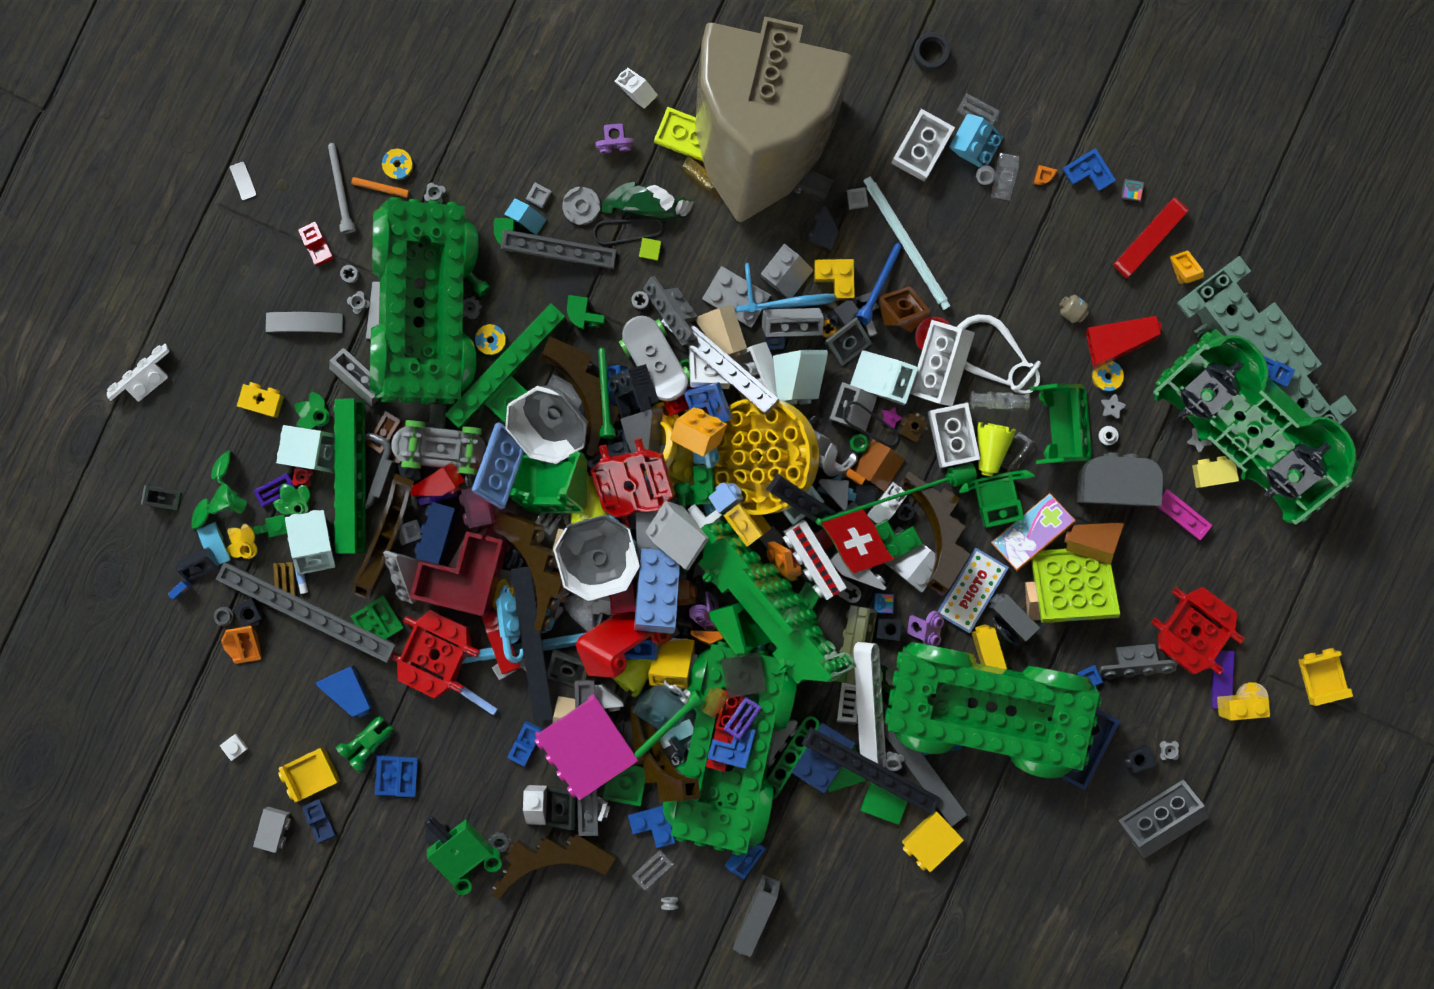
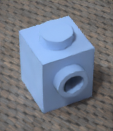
[709,482,744,513]

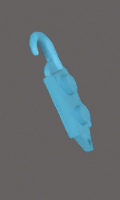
[496,585,524,663]

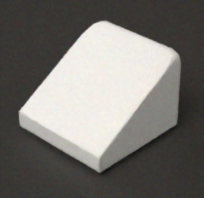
[399,520,422,545]

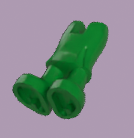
[336,716,394,773]

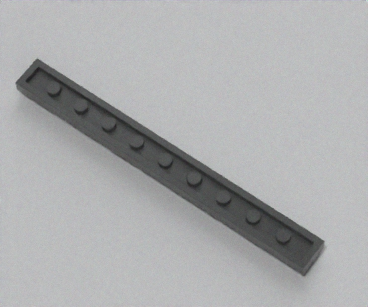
[216,562,396,663]

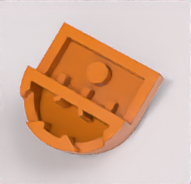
[767,541,801,582]

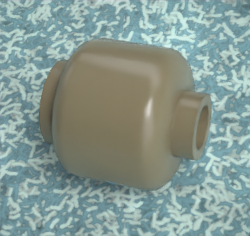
[1060,295,1089,323]

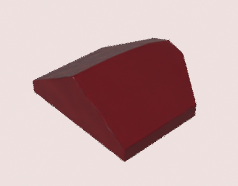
[609,577,638,614]

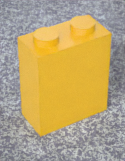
[971,624,1007,669]
[1217,693,1270,720]
[902,810,964,872]

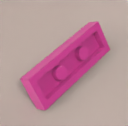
[1157,489,1212,540]

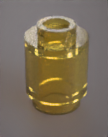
[701,686,728,717]

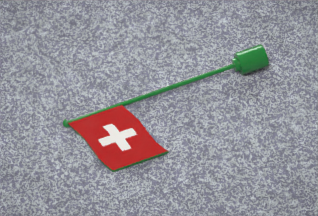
[816,462,977,573]

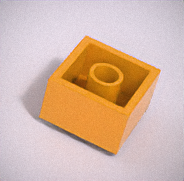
[670,407,727,457]

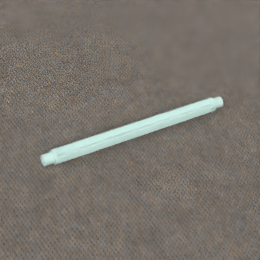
[864,176,950,310]

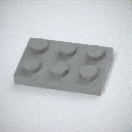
[702,266,771,328]

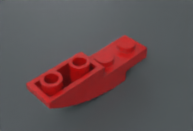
[706,690,744,772]

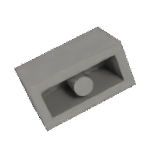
[253,807,291,853]

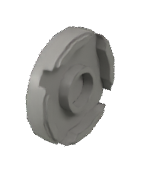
[562,187,600,225]

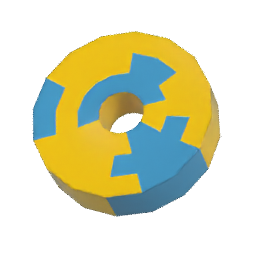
[382,148,413,180]
[475,324,506,355]
[1092,361,1124,392]

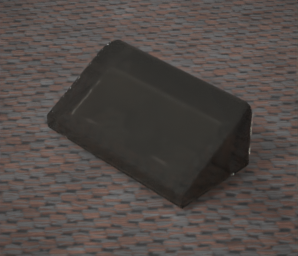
[1001,432,1036,472]

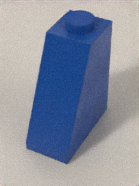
[316,665,373,718]

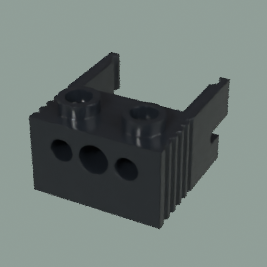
[608,364,659,419]

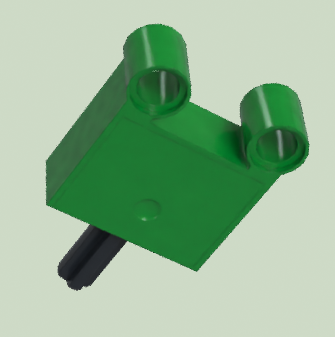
[424,816,502,895]

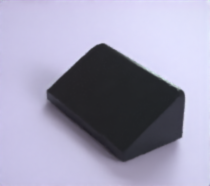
[176,547,219,582]

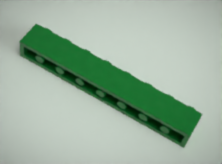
[445,303,566,429]
[334,398,366,553]

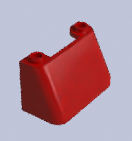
[576,614,672,677]

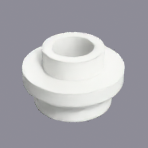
[1099,426,1118,445]

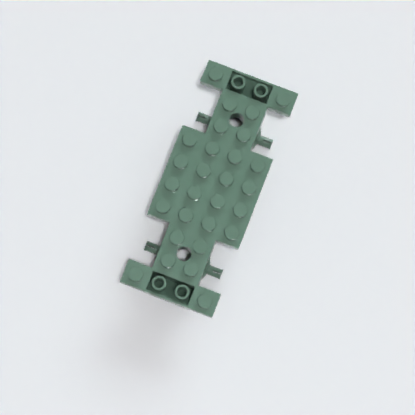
[1176,256,1357,424]

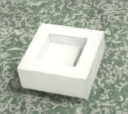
[220,734,248,761]

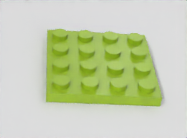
[1031,549,1120,623]

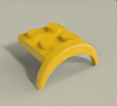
[644,421,695,483]

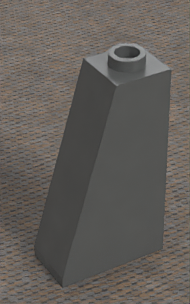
[733,874,780,957]

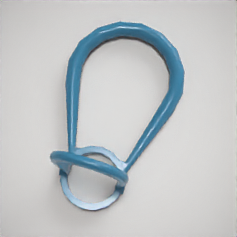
[736,263,837,312]

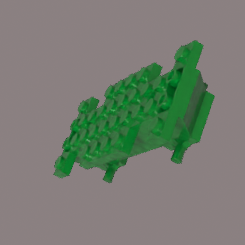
[698,520,856,684]

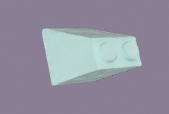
[773,350,828,405]
[276,425,335,473]
[285,510,335,575]

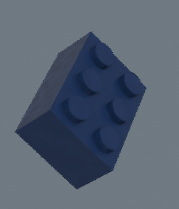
[414,502,460,565]
[791,723,855,794]

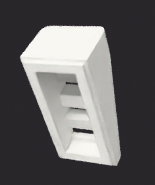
[837,682,858,725]

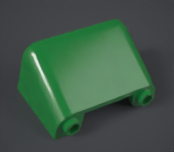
[509,452,588,514]
[708,602,772,657]

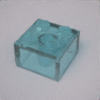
[632,684,685,730]

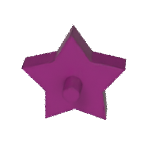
[881,407,903,428]

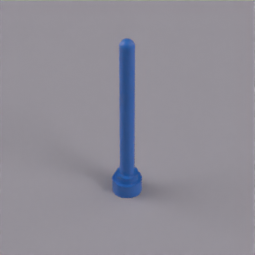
[856,243,902,324]

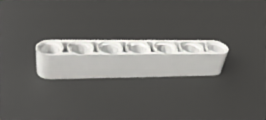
[854,642,886,767]

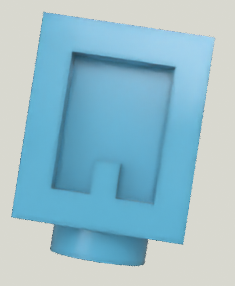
[693,447,719,468]

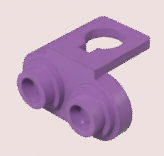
[596,123,634,154]
[689,591,719,631]
[907,611,944,647]

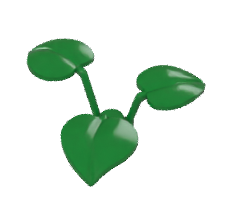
[192,450,247,531]

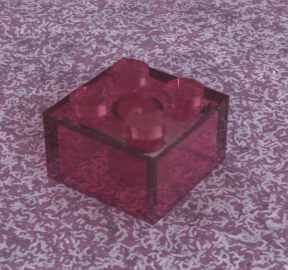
[459,488,495,529]

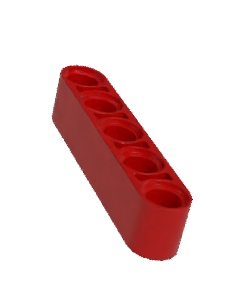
[1112,197,1189,279]

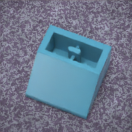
[949,114,1003,167]

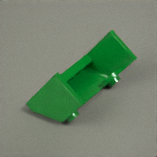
[1030,383,1092,464]

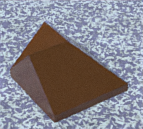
[878,286,931,333]

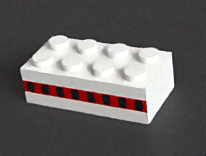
[782,519,847,600]

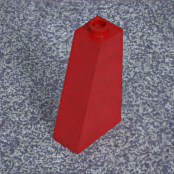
[1085,316,1162,369]

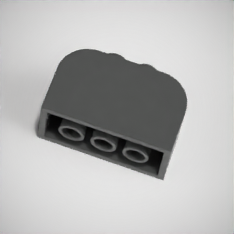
[1077,453,1163,507]

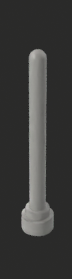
[328,143,356,234]

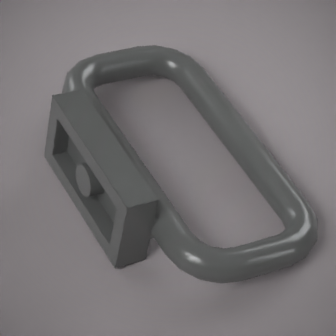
[365,433,399,509]

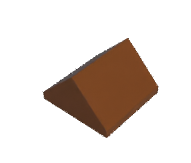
[853,439,905,492]

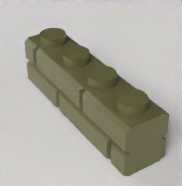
[840,605,878,685]

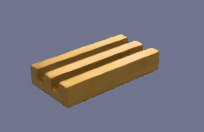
[273,562,296,596]

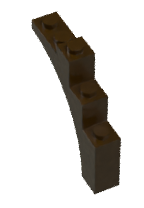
[539,337,621,460]
[899,471,971,596]
[351,474,414,600]
[493,512,570,632]
[630,705,700,802]
[492,832,616,900]

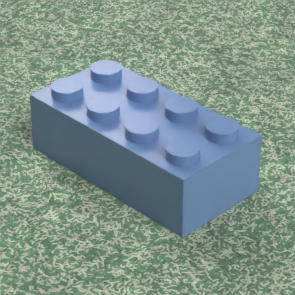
[634,548,680,633]

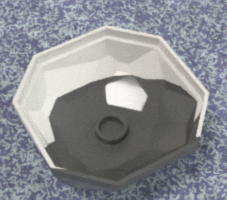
[506,386,588,464]
[553,514,640,601]

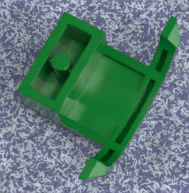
[959,470,1035,528]

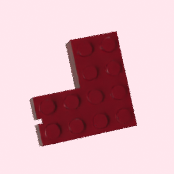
[409,532,508,618]

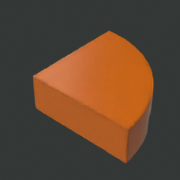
[1033,165,1057,185]
[846,468,865,485]

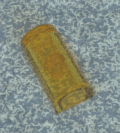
[680,157,715,192]

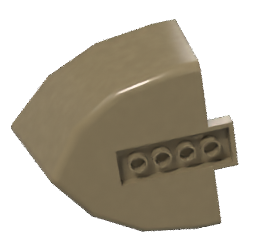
[695,17,852,222]

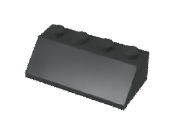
[1119,780,1209,859]

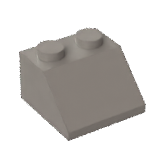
[760,244,813,298]

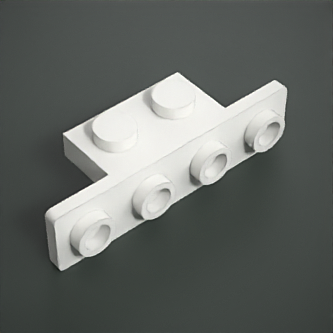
[107,344,169,402]

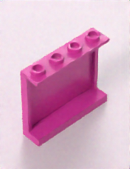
[535,694,638,800]

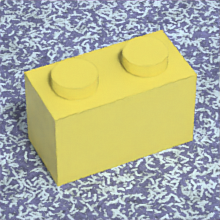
[1192,456,1239,488]

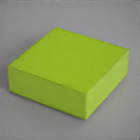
[639,238,661,261]

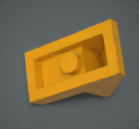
[1170,251,1204,284]

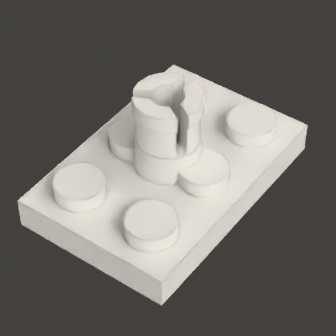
[689,348,730,389]

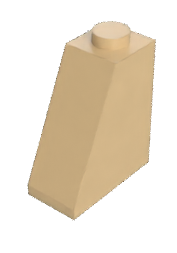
[695,304,747,358]

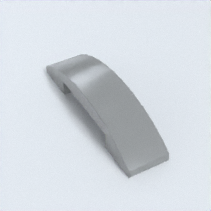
[266,312,343,333]

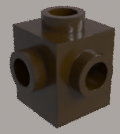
[898,412,928,443]

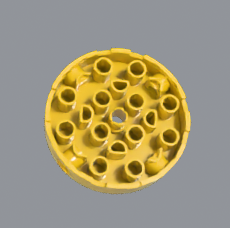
[704,399,819,515]

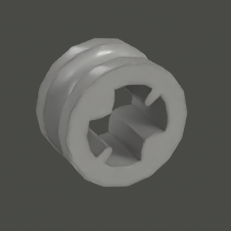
[340,265,359,283]
[632,291,649,309]
[661,897,678,910]

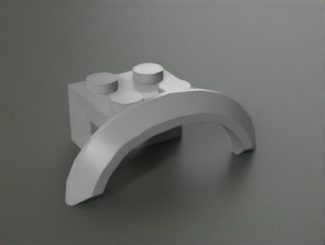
[814,430,858,477]

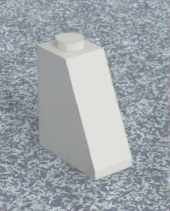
[523,785,547,825]

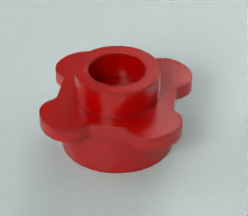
[292,467,313,487]

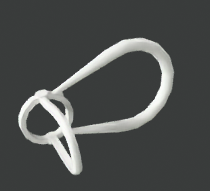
[957,314,1041,394]

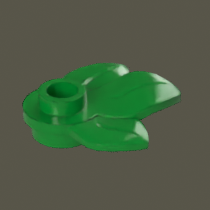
[294,392,330,429]
[273,484,310,515]

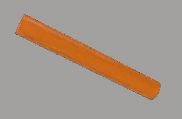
[352,177,409,198]

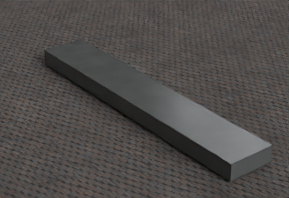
[500,230,617,269]

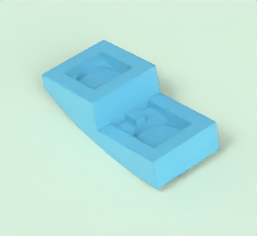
[197,522,231,565]

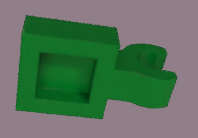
[252,515,288,538]

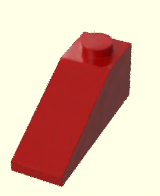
[411,462,465,496]
[482,611,520,675]

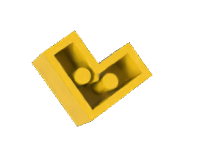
[814,259,854,301]

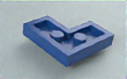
[1062,148,1116,191]
[684,382,733,422]
[708,726,756,769]
[628,805,675,848]

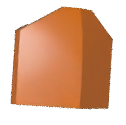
[221,626,262,664]
[691,630,724,646]

